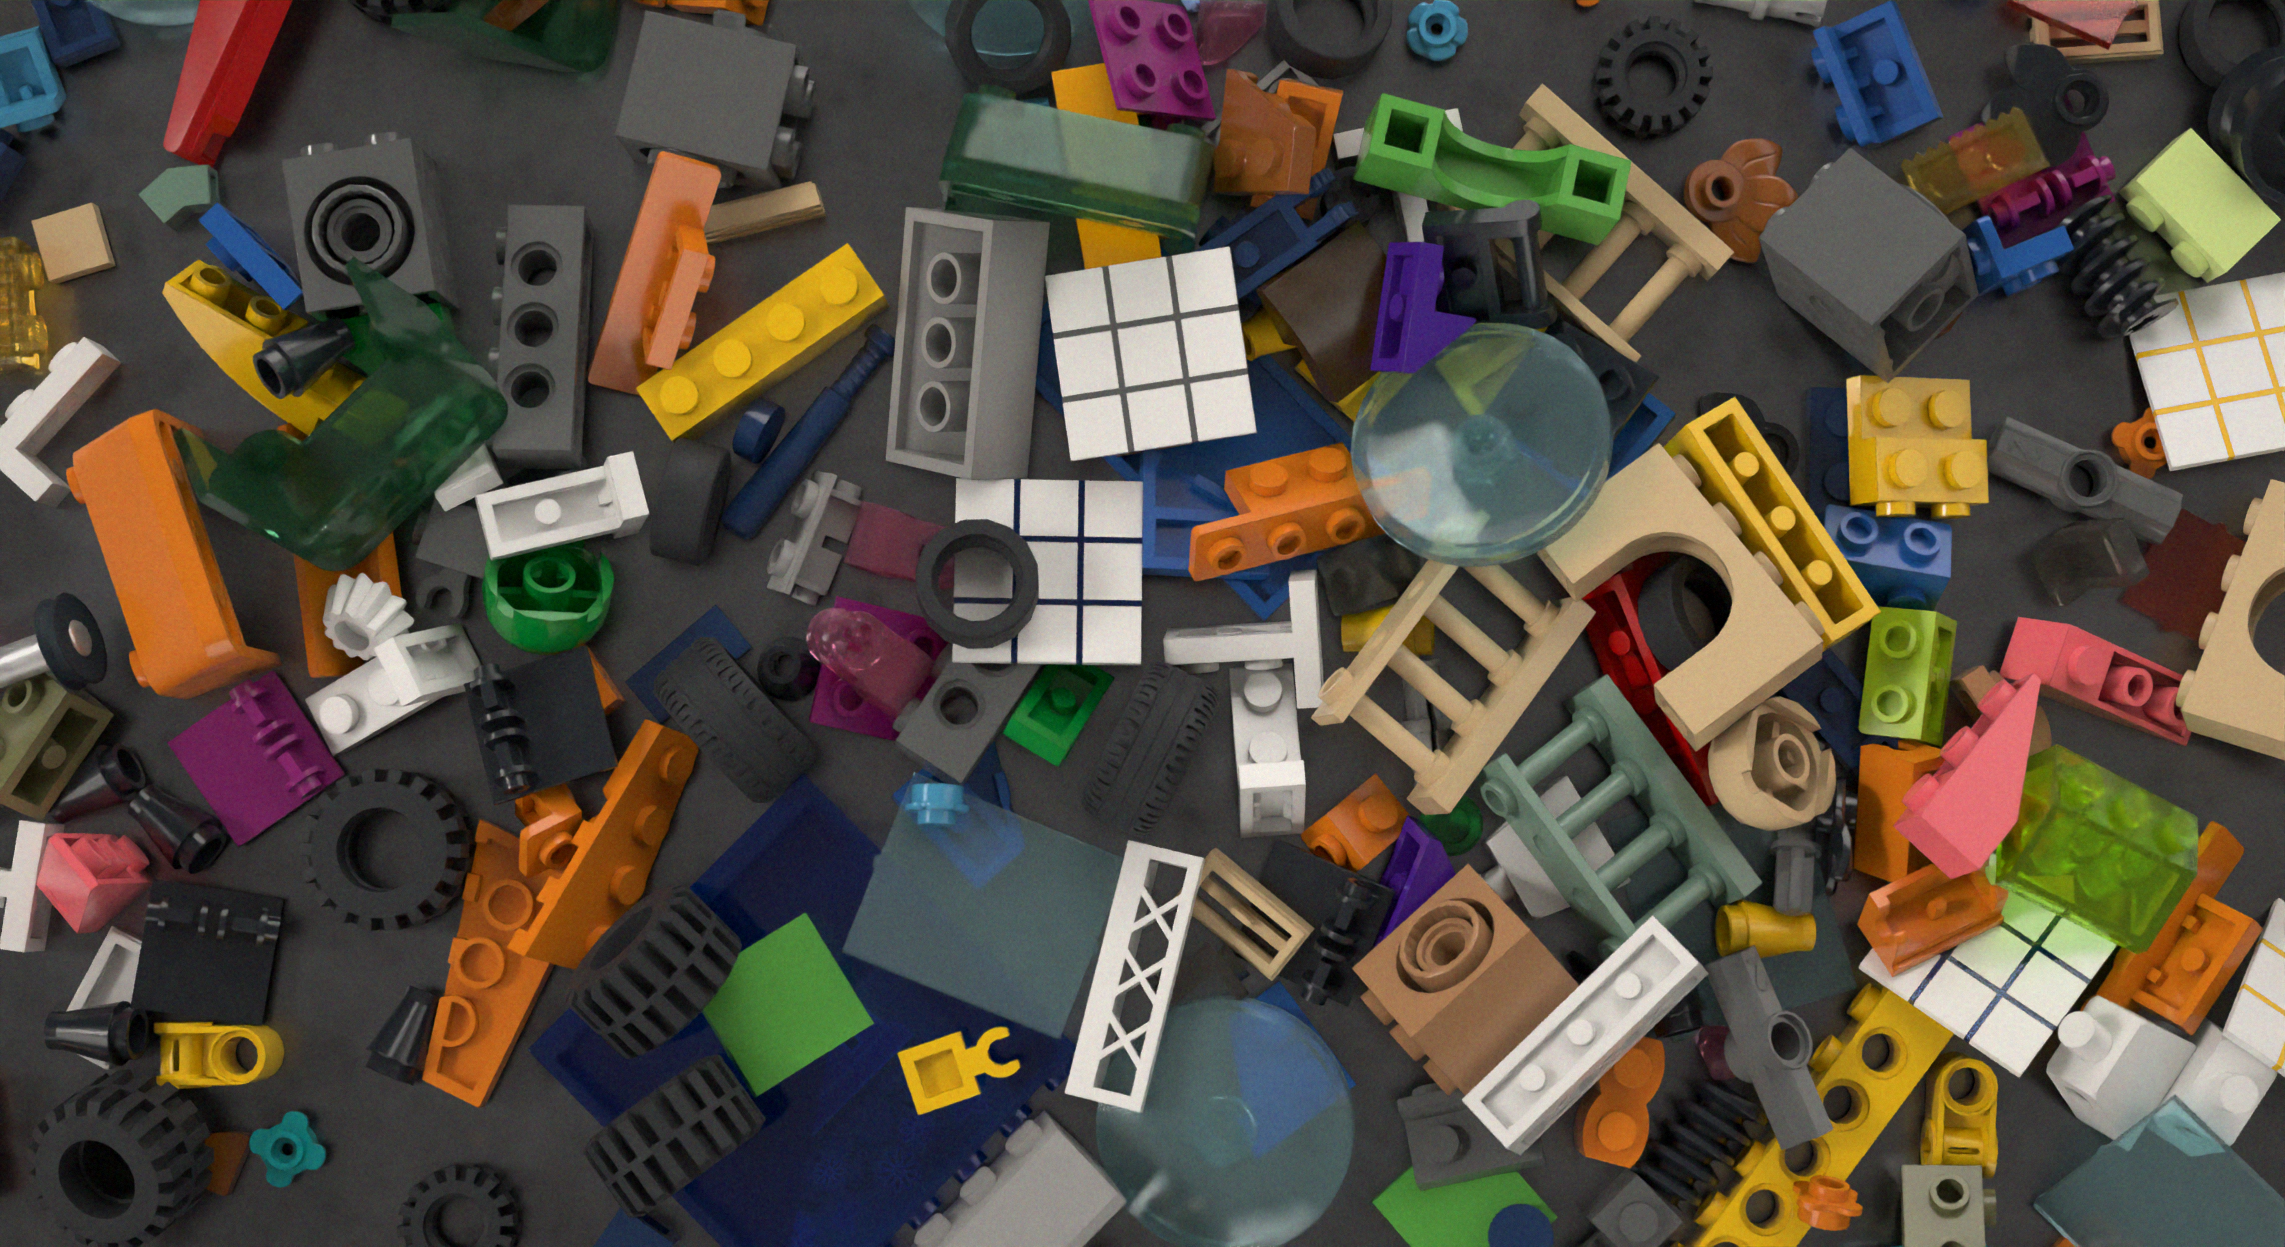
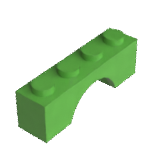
[1353,93,1632,246]

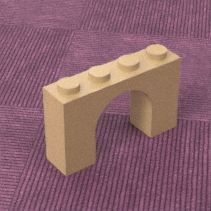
[1534,443,1825,751]
[2176,479,2285,760]

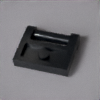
[1422,199,1557,333]

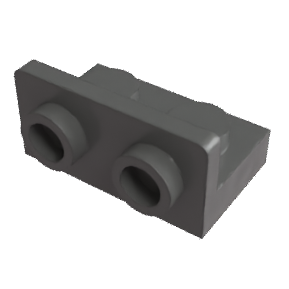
[1397,1083,1547,1191]

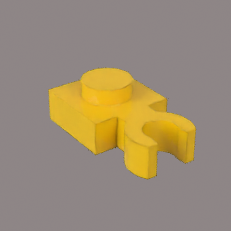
[897,1026,1021,1115]

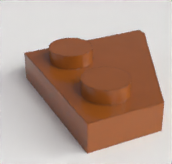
[1214,69,1316,196]

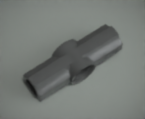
[1987,416,2183,546]
[1703,945,1834,1150]

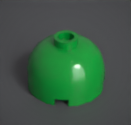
[482,539,615,656]

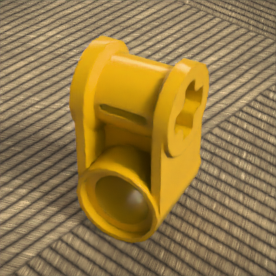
[154,1021,285,1089]
[1920,1051,1998,1179]

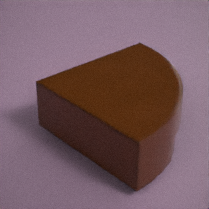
[481,0,549,40]
[204,1130,252,1197]

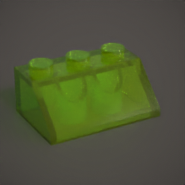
[1995,744,2199,954]

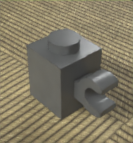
[412,496,489,619]
[1580,1168,1683,1247]

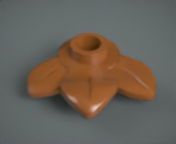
[1684,138,1799,263]

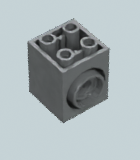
[615,10,816,192]
[282,132,460,322]
[1759,148,1979,383]

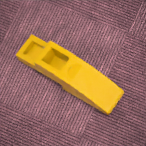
[162,259,411,449]

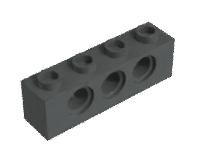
[484,205,594,469]
[892,536,1086,786]

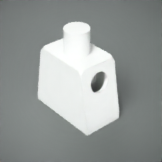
[1479,776,1631,920]
[2046,995,2197,1149]
[2146,1017,2278,1154]

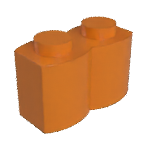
[1573,1036,1665,1168]

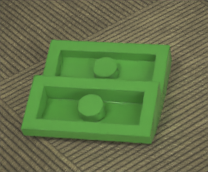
[701,912,874,1098]
[1372,1165,1558,1247]

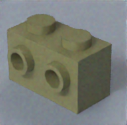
[0,670,114,822]
[1900,1165,1996,1247]

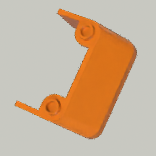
[66,408,283,700]

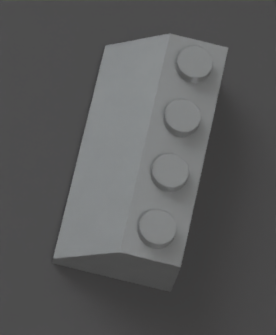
[886,207,1050,480]
[911,1110,1127,1247]

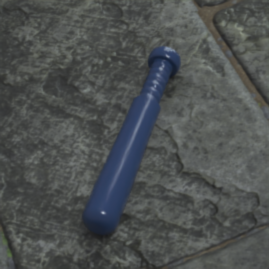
[721,323,895,540]

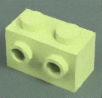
[2119,128,2281,283]

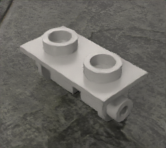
[767,471,864,606]

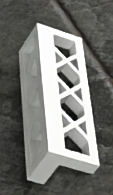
[1065,840,1205,1113]
[1462,915,1709,1155]

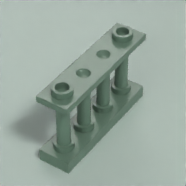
[1475,674,1763,962]

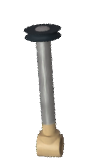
[0,592,107,691]

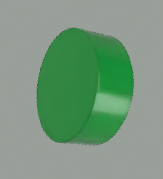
[1419,795,1483,856]

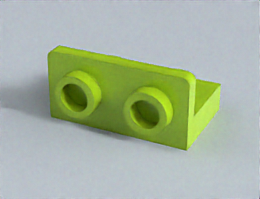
[1858,606,1957,747]

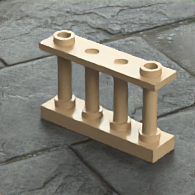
[1436,83,1734,362]
[1311,513,1596,815]

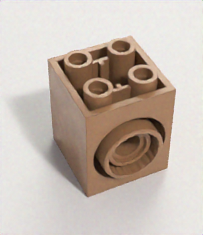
[1352,864,1579,1096]

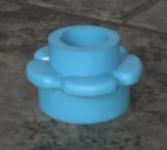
[1406,0,1468,61]
[905,783,970,827]

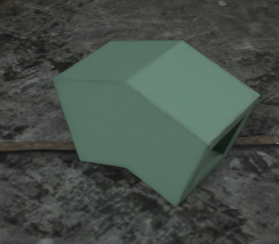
[138,164,220,230]

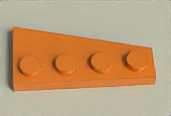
[506,719,700,970]
[422,819,570,1108]

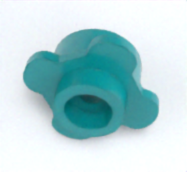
[249,1111,326,1188]

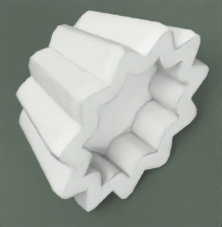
[323,573,415,661]

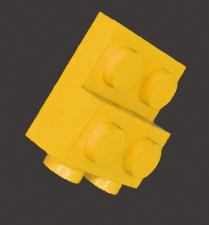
[1846,375,1989,519]

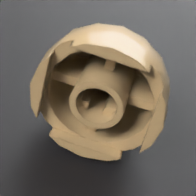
[1708,696,1836,831]

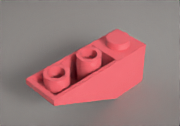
[1999,617,2191,746]
[1893,673,2041,879]
[36,833,153,934]

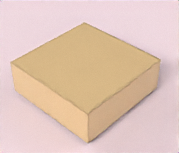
[31,203,116,284]

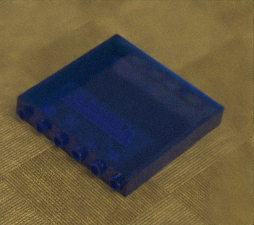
[528,774,1077,1247]

